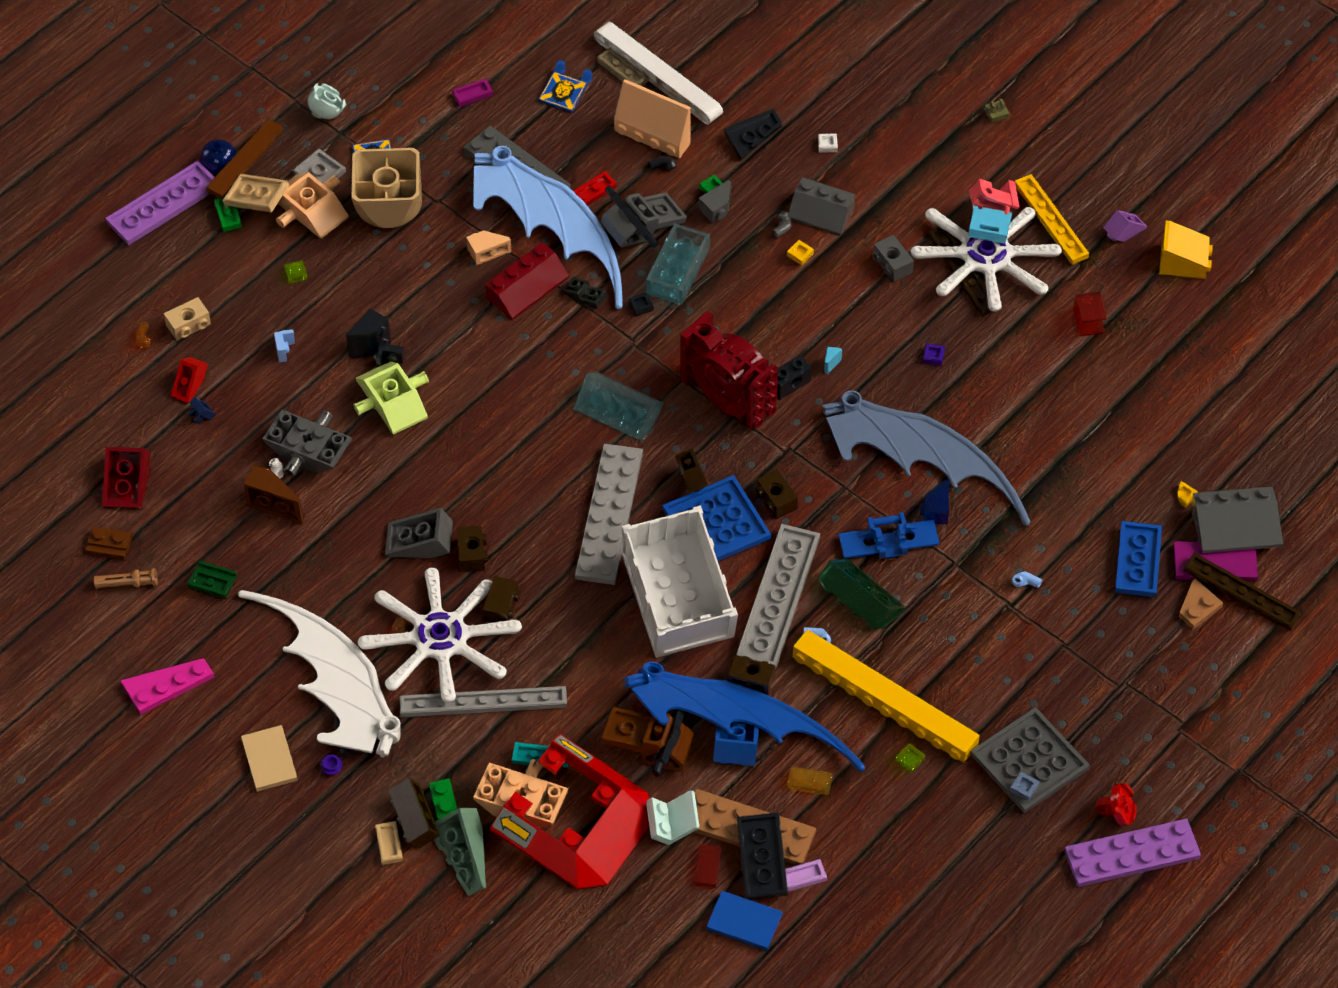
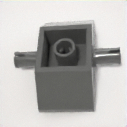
[263,410,352,477]

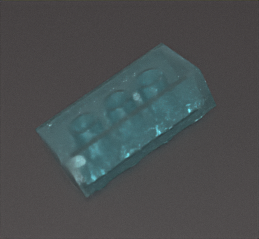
[574,371,663,441]

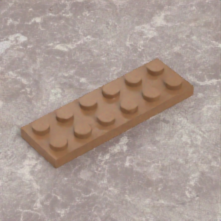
[693,789,816,866]

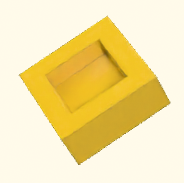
[787,240,814,265]

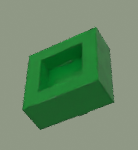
[699,175,723,194]

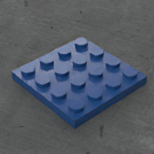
[663,475,771,561]

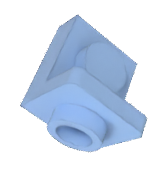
[274,330,295,363]

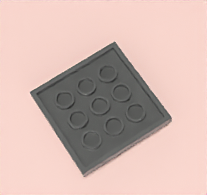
[970,707,1090,814]

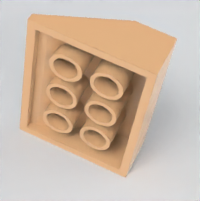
[614,79,690,159]

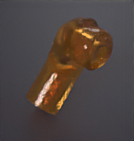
[135,322,150,348]
[392,617,411,634]

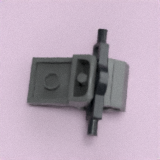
[600,185,687,248]

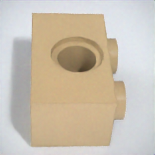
[164,297,211,341]

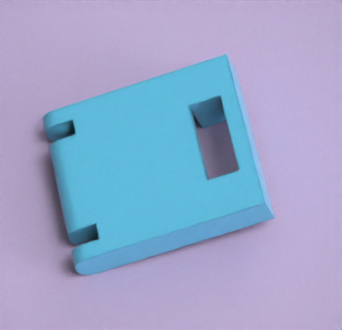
[968,206,1012,244]

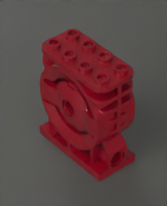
[680,311,778,429]

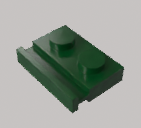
[188,561,237,600]

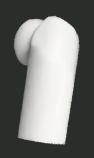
[269,458,284,479]

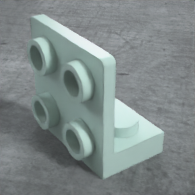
[646,790,699,845]

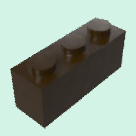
[388,778,440,849]

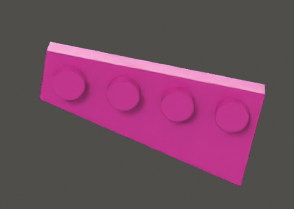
[121,658,214,715]

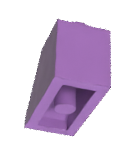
[1103,210,1147,242]

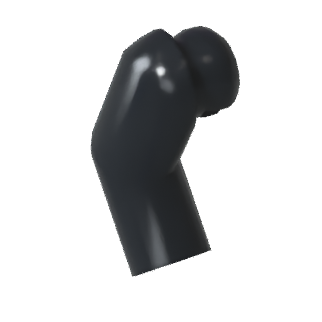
[648,156,676,170]

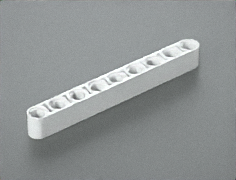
[594,22,723,124]

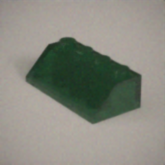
[817,559,907,630]

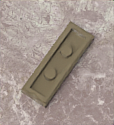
[597,48,648,86]

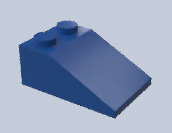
[713,722,759,766]

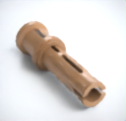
[94,568,158,589]

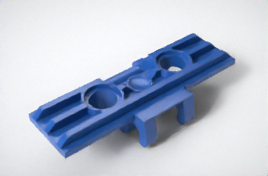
[839,512,940,559]

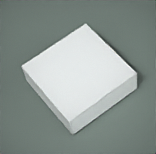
[818,134,838,153]

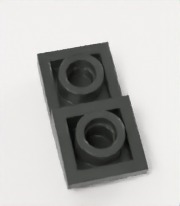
[562,277,608,309]

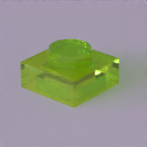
[284,260,308,284]
[896,743,926,773]

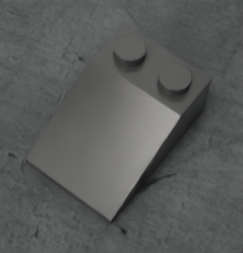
[385,508,453,558]

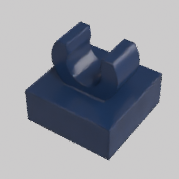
[188,397,216,423]

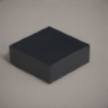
[628,293,654,317]

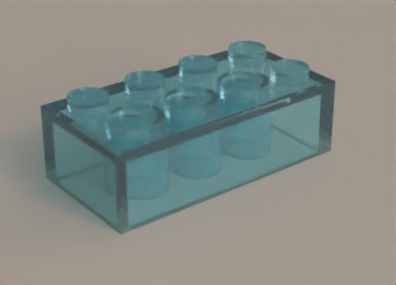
[646,223,710,305]

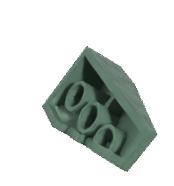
[434,808,486,896]

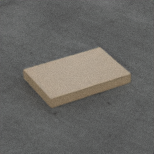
[223,174,289,212]
[241,725,298,792]

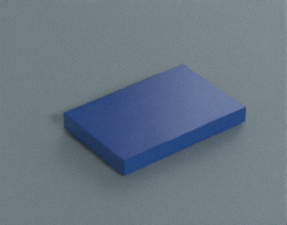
[706,891,783,951]

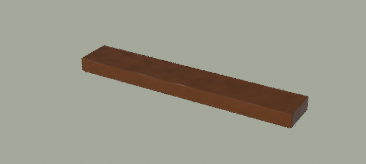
[206,119,284,200]

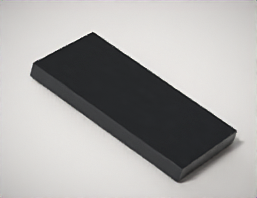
[737,812,789,900]

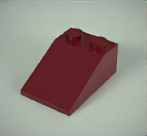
[102,447,151,508]

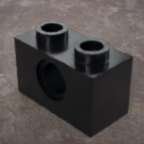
[777,355,812,400]

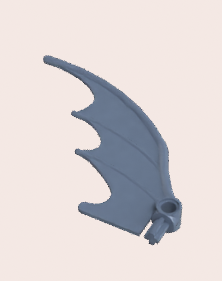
[822,390,1030,526]

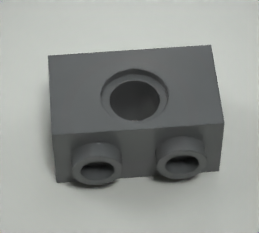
[872,235,914,282]

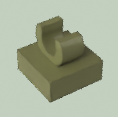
[984,99,1009,123]

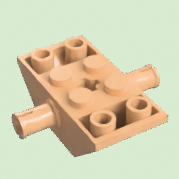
[276,172,349,239]
[473,759,568,828]

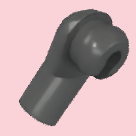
[772,212,791,238]

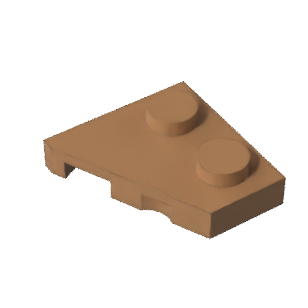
[1179,578,1223,630]

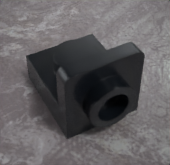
[374,343,404,368]

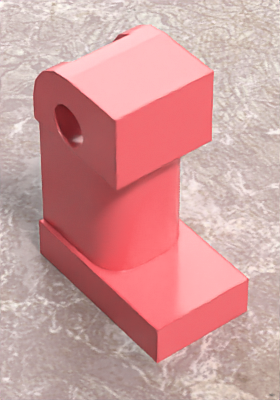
[969,179,1019,214]

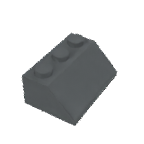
[788,177,855,236]

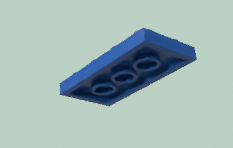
[1115,521,1162,597]

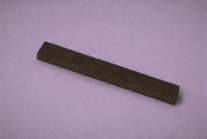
[928,227,994,317]
[1183,552,1302,631]

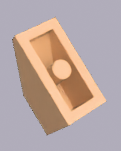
[466,231,511,265]

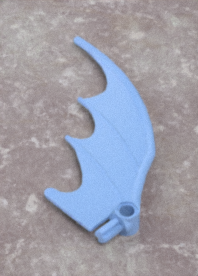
[474,146,622,309]

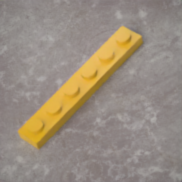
[1015,174,1089,265]

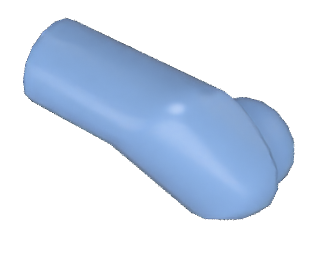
[1012,572,1042,588]

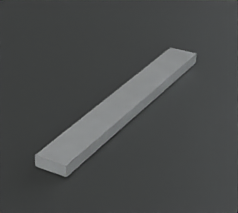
[400,686,567,717]

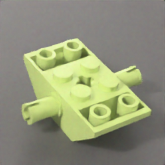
[353,362,429,435]

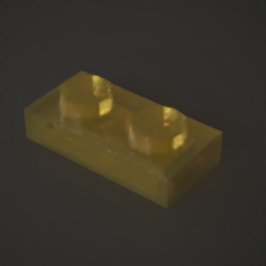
[787,766,833,795]

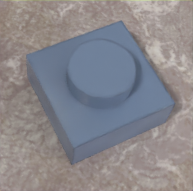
[1010,772,1040,801]

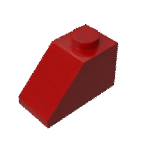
[170,357,208,403]

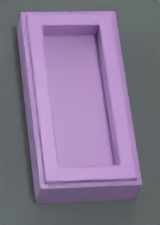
[786,859,827,892]

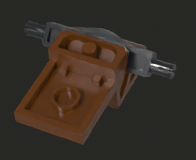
[601,707,694,777]

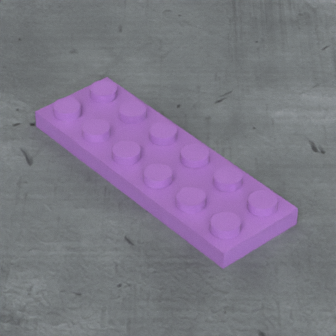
[106,161,215,245]
[1064,819,1201,887]

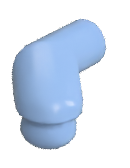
[803,627,831,643]

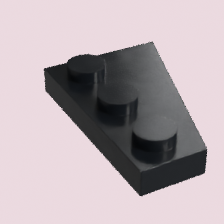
[724,108,782,161]

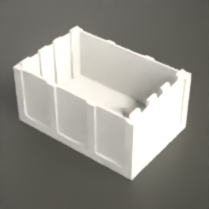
[620,505,738,658]

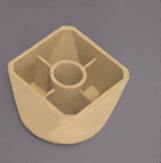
[352,148,422,228]

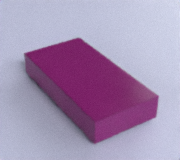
[452,79,493,107]

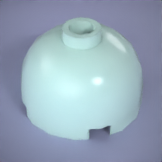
[308,83,346,120]

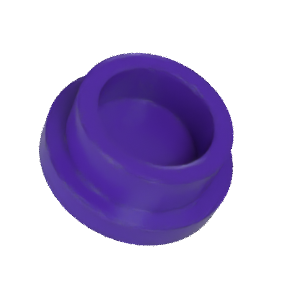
[321,755,342,775]

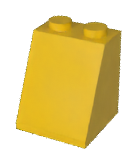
[1159,220,1213,279]

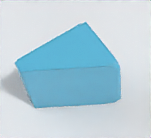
[824,347,842,374]

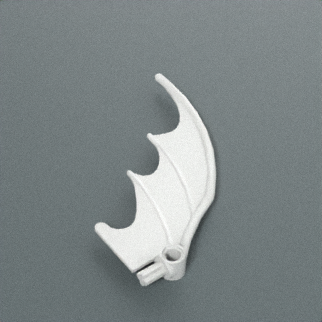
[238,590,401,758]

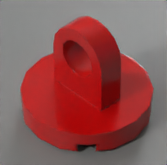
[1095,783,1136,826]

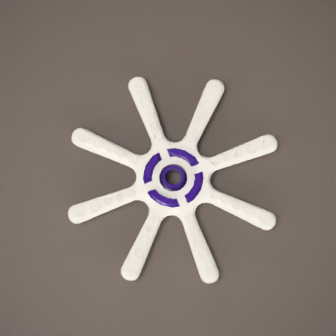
[910,199,1062,312]
[358,568,522,703]

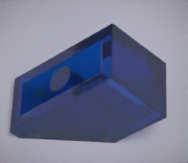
[920,480,949,524]

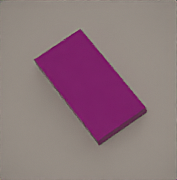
[1173,542,1258,581]

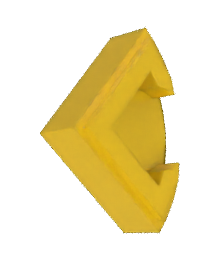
[1177,481,1198,508]

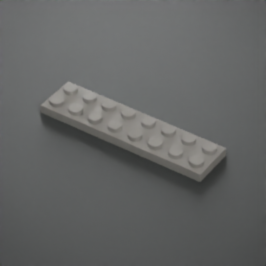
[575,444,643,585]
[736,524,820,670]

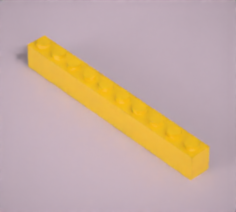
[793,629,980,763]

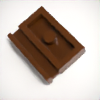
[85,526,133,561]

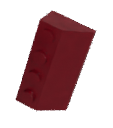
[485,242,569,320]

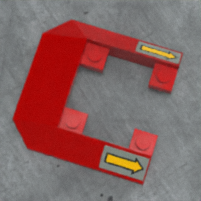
[489,734,650,890]

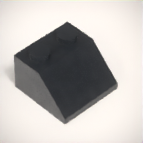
[346,308,391,359]

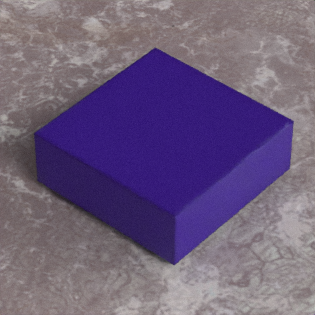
[923,343,945,366]

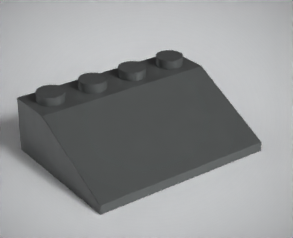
[1191,487,1283,553]

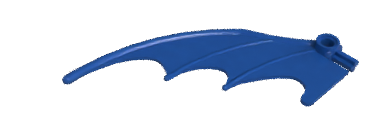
[623,661,865,772]

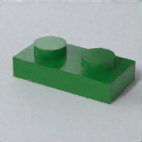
[214,197,242,232]
[429,778,457,820]

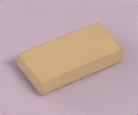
[375,821,403,865]

